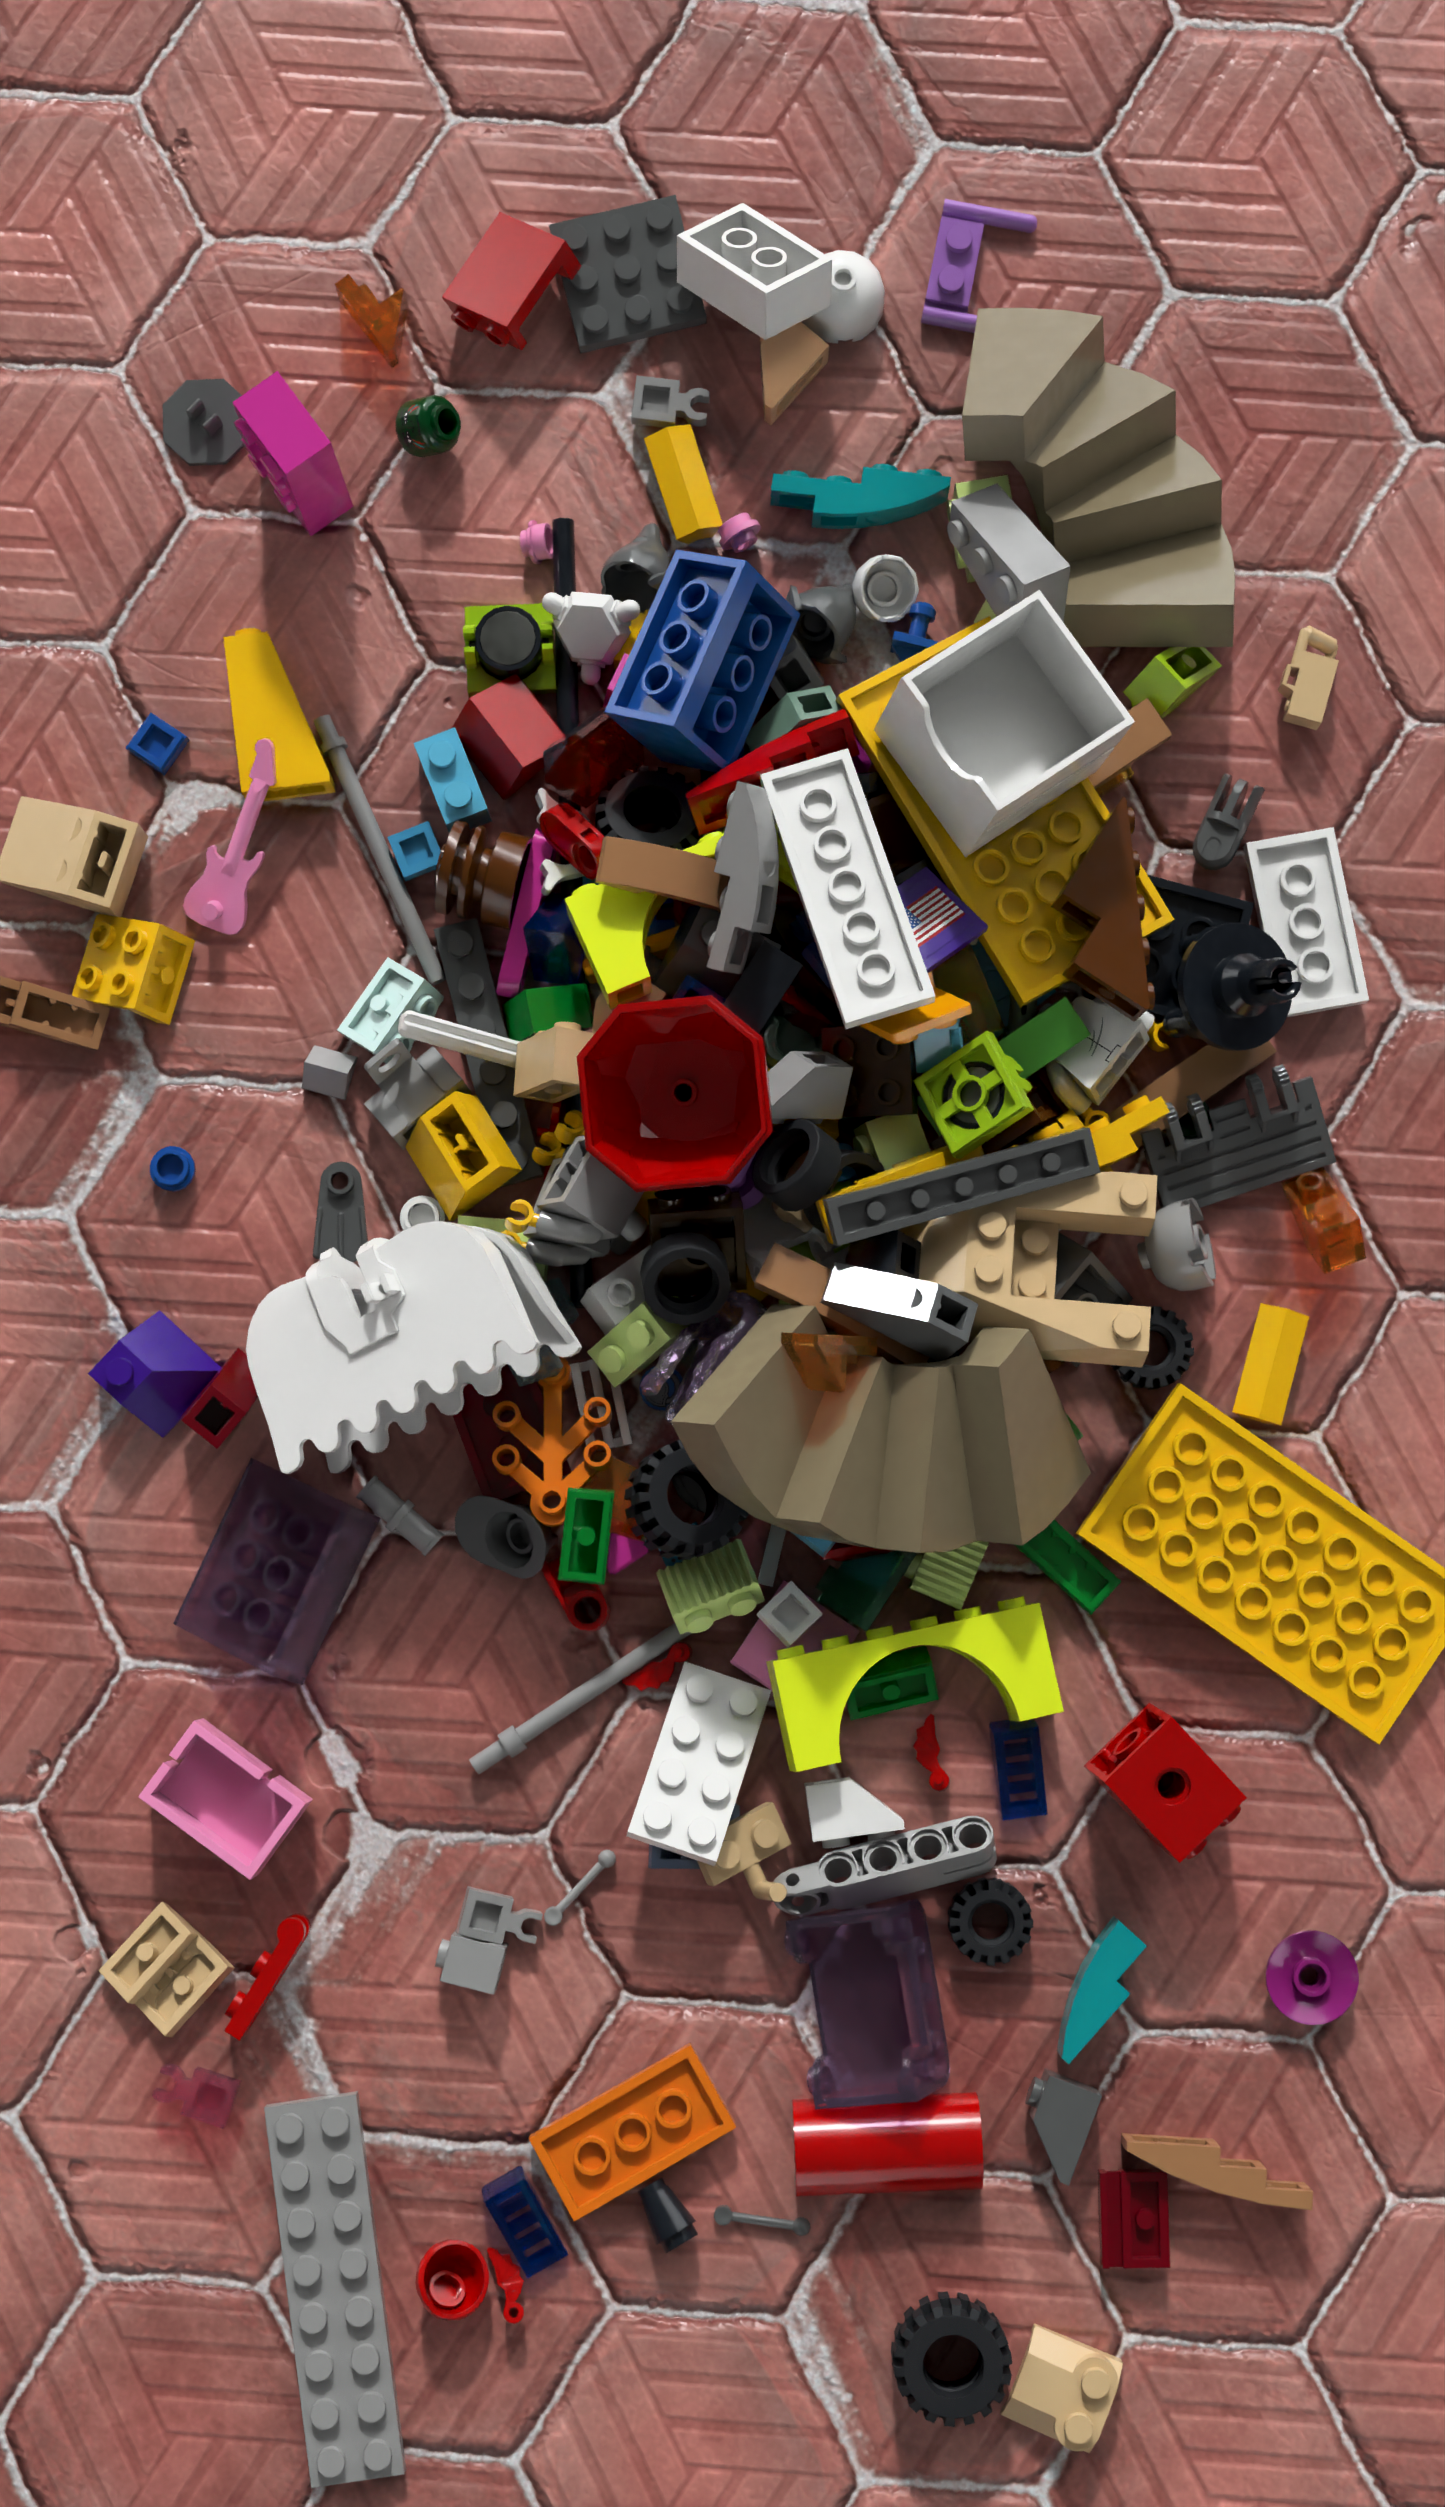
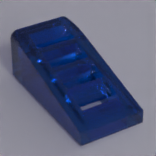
[989,1719,1048,1821]
[481,2166,568,2278]

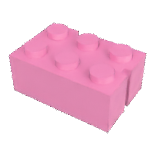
[138,1718,313,1880]

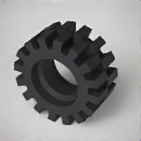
[1112,1306,1194,1390]
[947,1877,1033,1966]

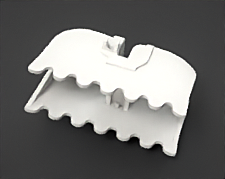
[246,1221,582,1474]

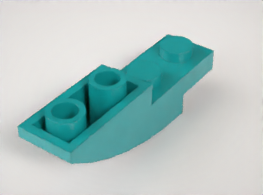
[770,464,951,529]

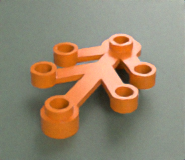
[492,1354,613,1526]

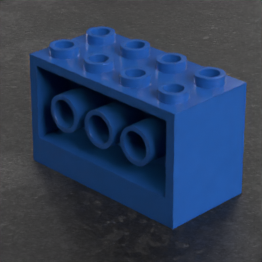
[604,549,800,773]

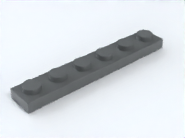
[434,918,544,1188]
[822,1128,1101,1246]

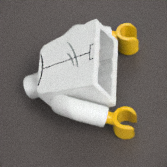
[1037,996,1176,1127]

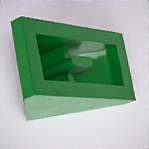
[502,984,593,1042]

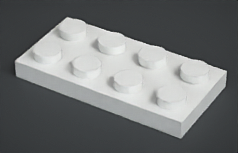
[1243,827,1369,1017]
[626,1662,771,1866]

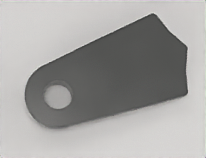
[313,1162,368,1262]

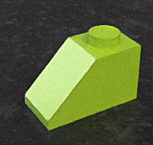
[1123,647,1222,718]

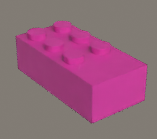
[232,371,353,536]

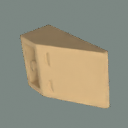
[0,796,149,917]

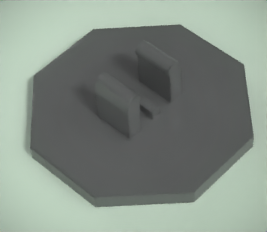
[162,379,244,466]

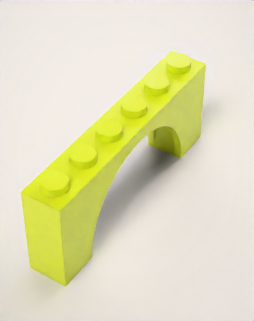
[565,826,799,1010]
[766,1596,1064,1772]

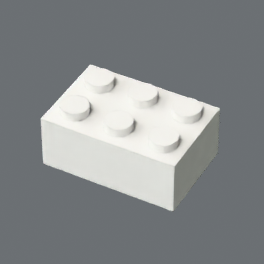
[677,203,832,340]

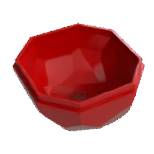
[576,995,773,1192]

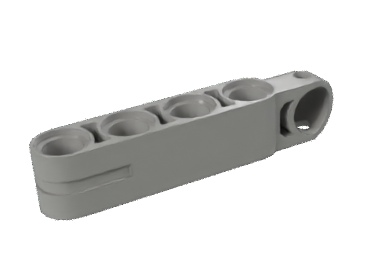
[773,1816,997,1917]

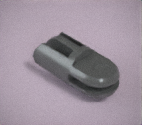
[1193,773,1265,870]

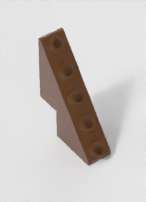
[1051,797,1155,1022]

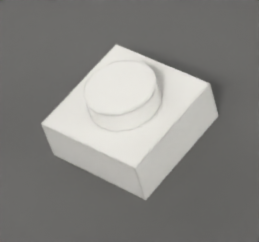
[756,1581,823,1648]

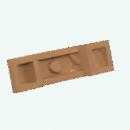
[595,836,730,913]
[1108,1041,1277,1148]

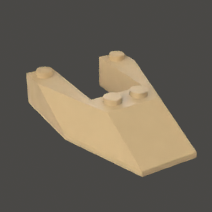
[897,1171,1157,1368]

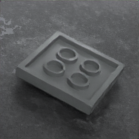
[549,195,707,354]

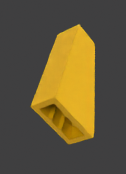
[223,628,336,802]

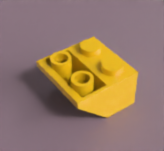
[405,1091,522,1221]

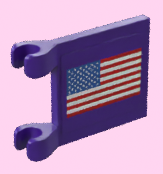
[897,867,988,973]

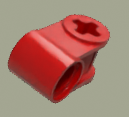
[541,1556,610,1632]

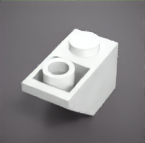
[804,1777,905,1848]

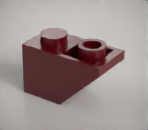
[180,1348,258,1449]

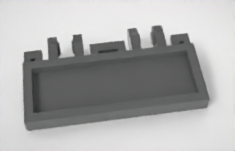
[1140,1064,1337,1208]

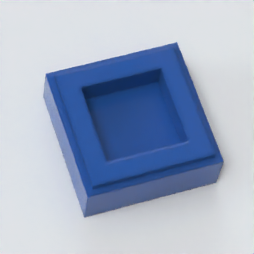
[126,712,190,776]

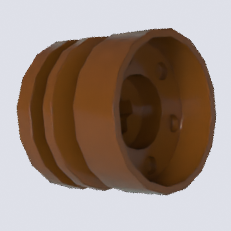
[435,820,532,930]

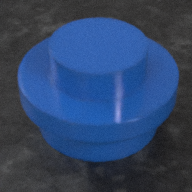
[150,1146,196,1192]

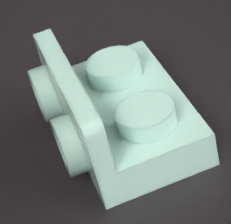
[337,957,444,1064]

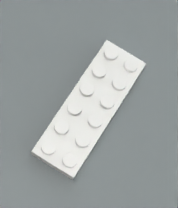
[760,748,936,1029]

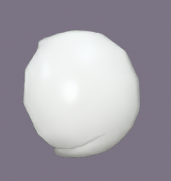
[852,554,919,622]

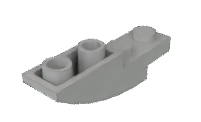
[707,781,779,974]

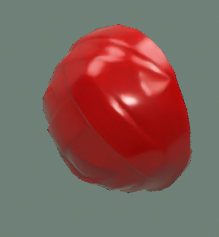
[415,2239,489,2321]

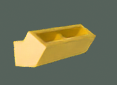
[644,424,723,545]
[1232,1303,1309,1425]

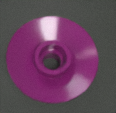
[1265,1930,1359,2025]

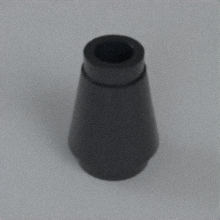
[638,2178,698,2253]

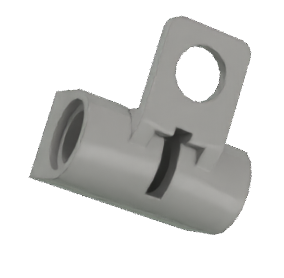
[364,1038,472,1150]

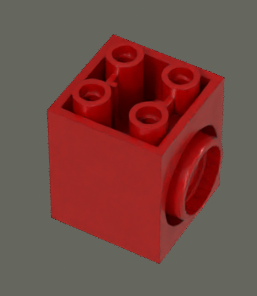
[1084,1703,1247,1863]

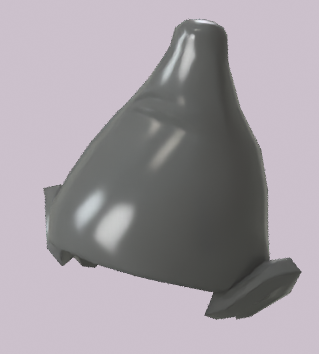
[601,523,671,612]
[786,584,857,664]

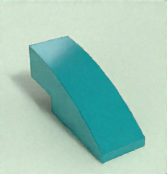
[1057,1916,1147,2064]

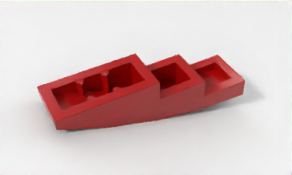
[685,709,860,835]

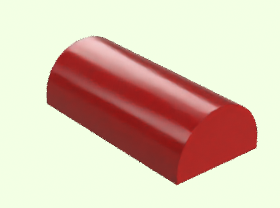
[792,2092,984,2197]

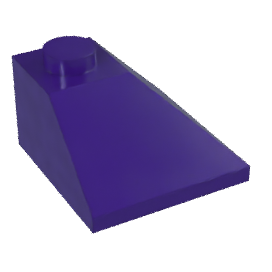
[88,1310,221,1438]

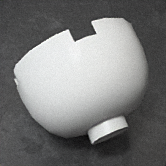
[803,250,885,344]

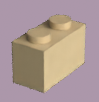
[513,1022,595,1103]

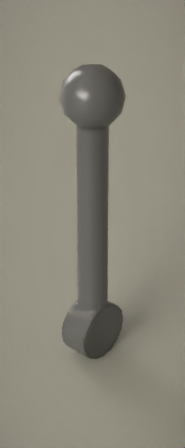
[714,2205,811,2236]

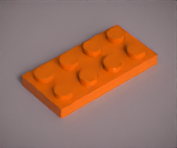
[529,2042,736,2222]

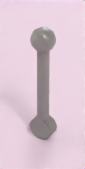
[544,1849,616,1926]

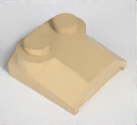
[1000,2323,1123,2453]

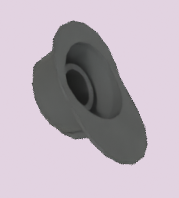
[455,1495,558,1579]

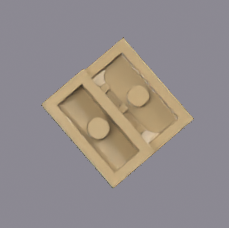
[99,1902,235,2037]

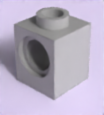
[435,1930,509,1995]

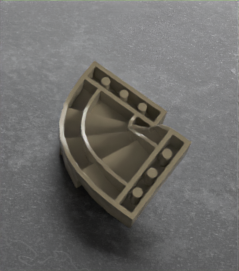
[962,308,1235,647]
[671,1304,1091,1553]

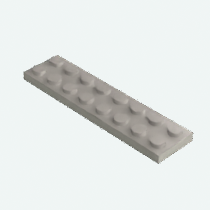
[264,2091,406,2488]

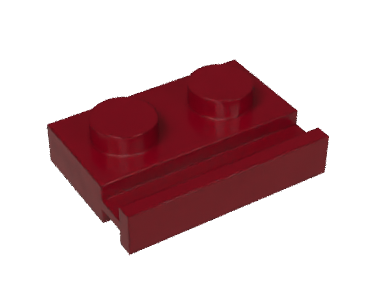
[1098,2168,1170,2269]

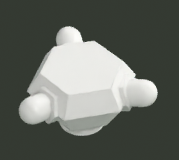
[542,592,640,685]

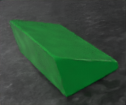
[558,1487,615,1585]
[846,1645,939,1721]

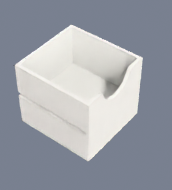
[874,590,1135,857]

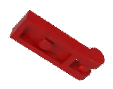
[224,1913,311,2041]

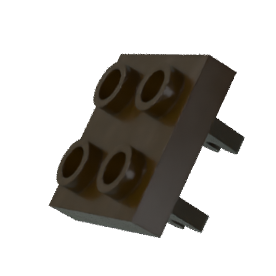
[822,1026,918,1118]

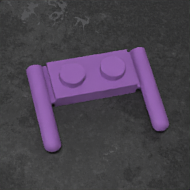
[921,199,1037,333]

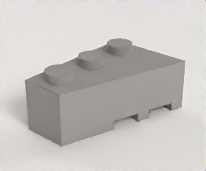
[947,483,1071,622]

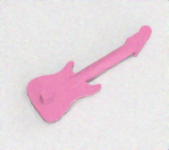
[183,738,277,935]

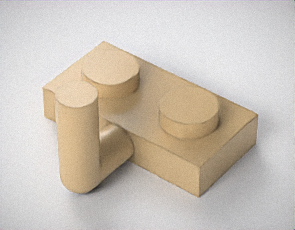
[697,1802,792,1902]

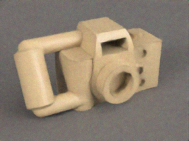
[1278,625,1339,730]

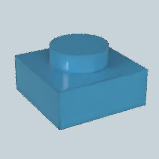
[387,821,441,882]

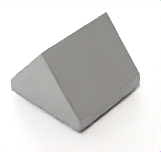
[302,1045,358,1100]

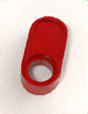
[539,802,605,879]

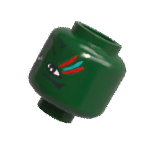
[395,395,461,458]

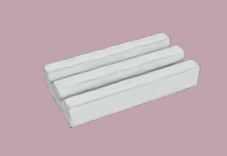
[570,1359,633,1452]

